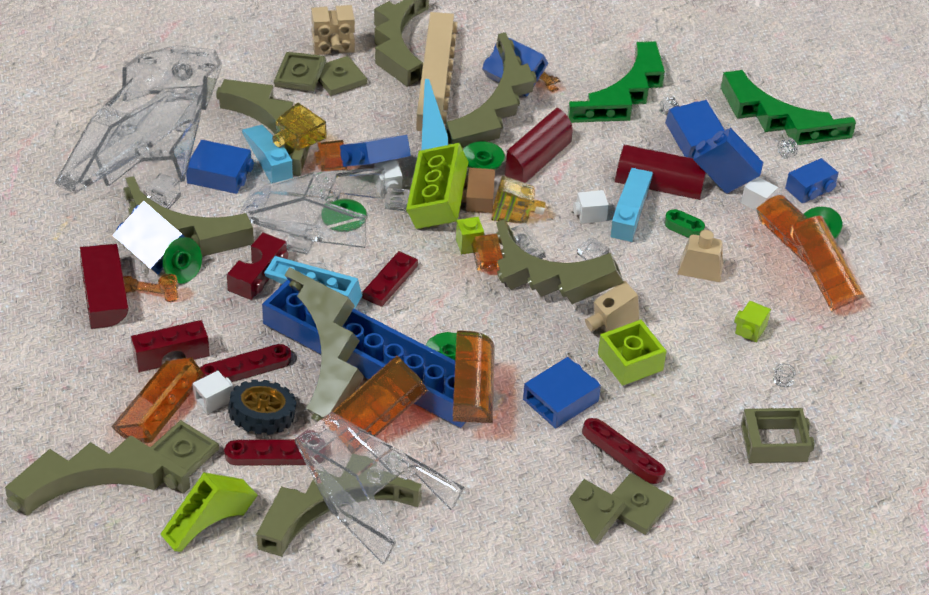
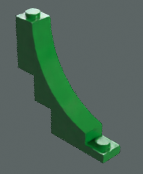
[567,41,665,123]
[721,70,856,146]

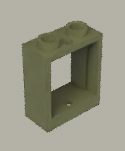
[741,408,814,463]

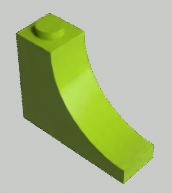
[160,472,258,552]

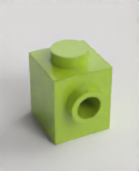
[456,217,484,255]
[734,300,771,343]

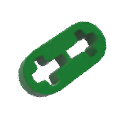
[664,209,705,238]

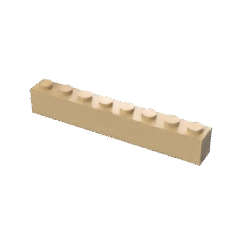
[416,12,458,131]

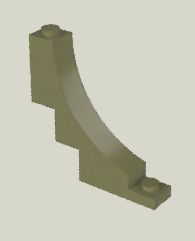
[216,79,314,176]
[285,267,364,426]
[5,435,190,516]

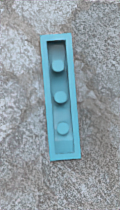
[421,79,448,150]
[242,125,293,186]
[611,168,653,242]
[264,256,362,309]

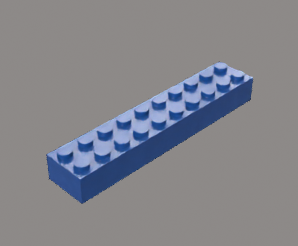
[262,280,489,428]

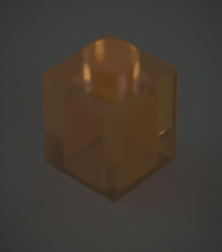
[314,140,347,173]
[472,234,502,271]

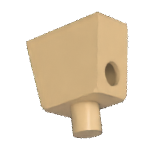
[677,230,723,282]
[585,281,639,333]

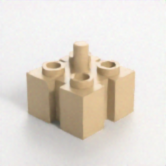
[311,5,355,55]

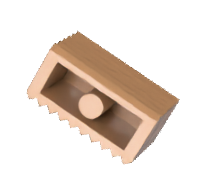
[462,168,495,213]

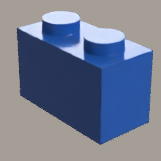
[785,158,839,204]

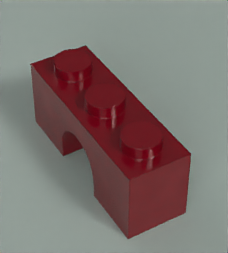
[226,232,288,300]
[131,320,210,373]

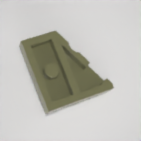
[569,479,626,545]

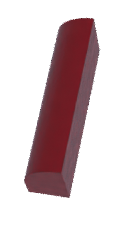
[505,107,573,186]
[615,144,707,200]
[80,243,129,329]

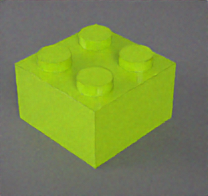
[598,319,667,386]

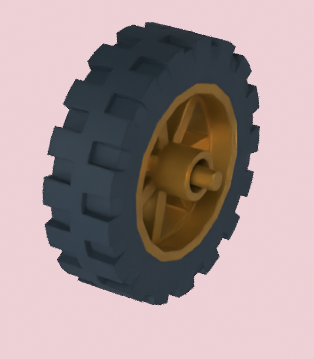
[228,380,296,435]

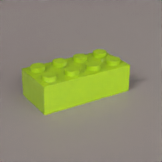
[406,143,468,229]

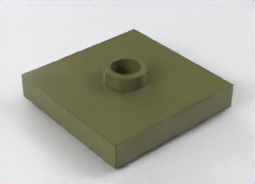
[274,52,326,91]
[318,56,367,96]
[150,420,219,477]
[612,473,674,535]

